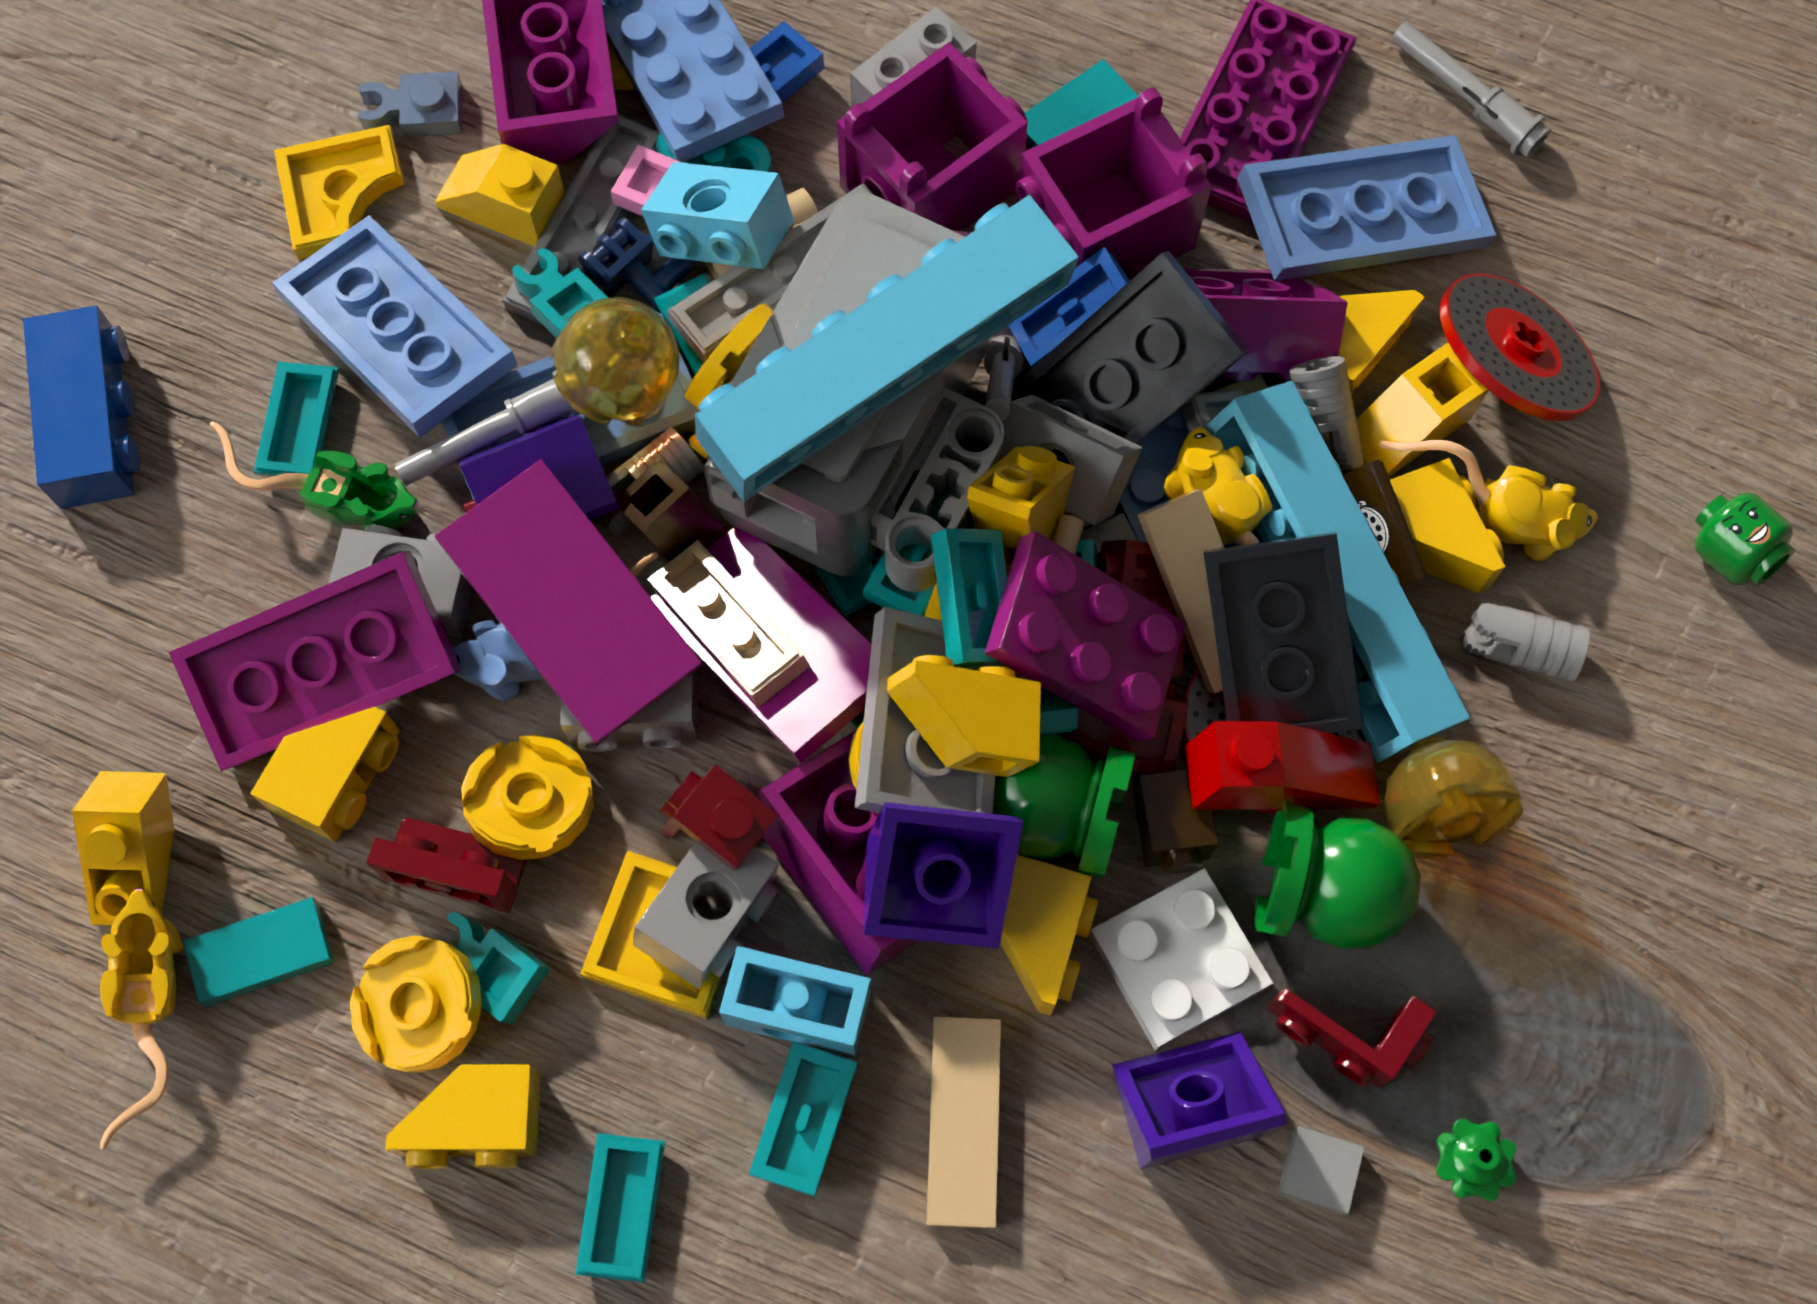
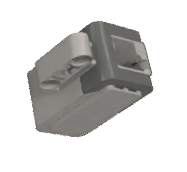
[704,192,1005,592]

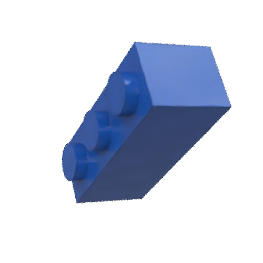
[23,305,140,509]

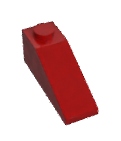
[1185,721,1380,810]

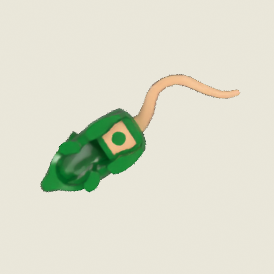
[210,422,419,531]

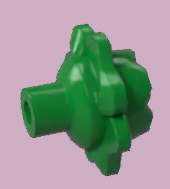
[1436,1119,1516,1202]

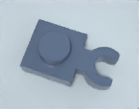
[358,71,462,137]

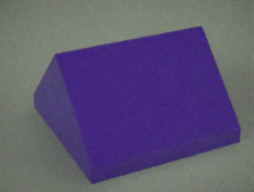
[460,414,619,520]
[863,802,1023,948]
[1112,1032,1287,1169]

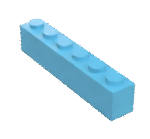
[694,195,1079,502]
[1206,381,1470,763]

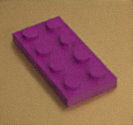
[168,551,462,772]

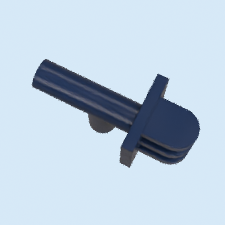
[578,217,695,313]

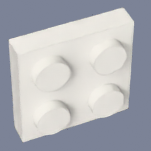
[1089,868,1273,1051]

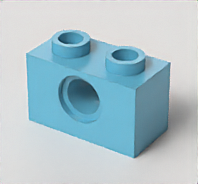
[641,162,794,269]
[719,946,871,1058]

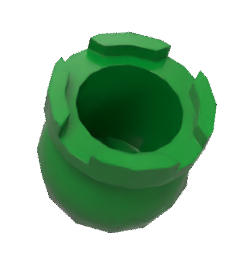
[992,734,1135,879]
[1254,801,1421,950]

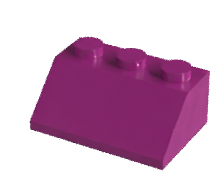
[482,0,619,164]
[1130,266,1348,381]
[758,730,918,976]

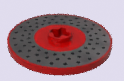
[1439,274,1600,421]

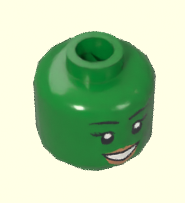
[1694,493,1795,586]

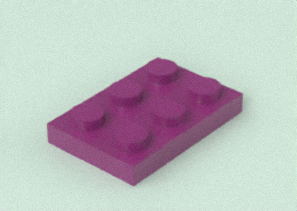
[985,531,1185,742]

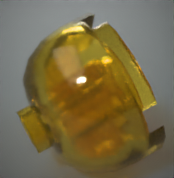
[550,297,680,426]
[1384,737,1524,859]

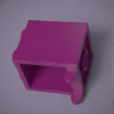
[837,42,1028,231]
[1015,87,1212,281]

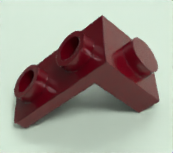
[659,764,778,871]
[1267,988,1436,1088]

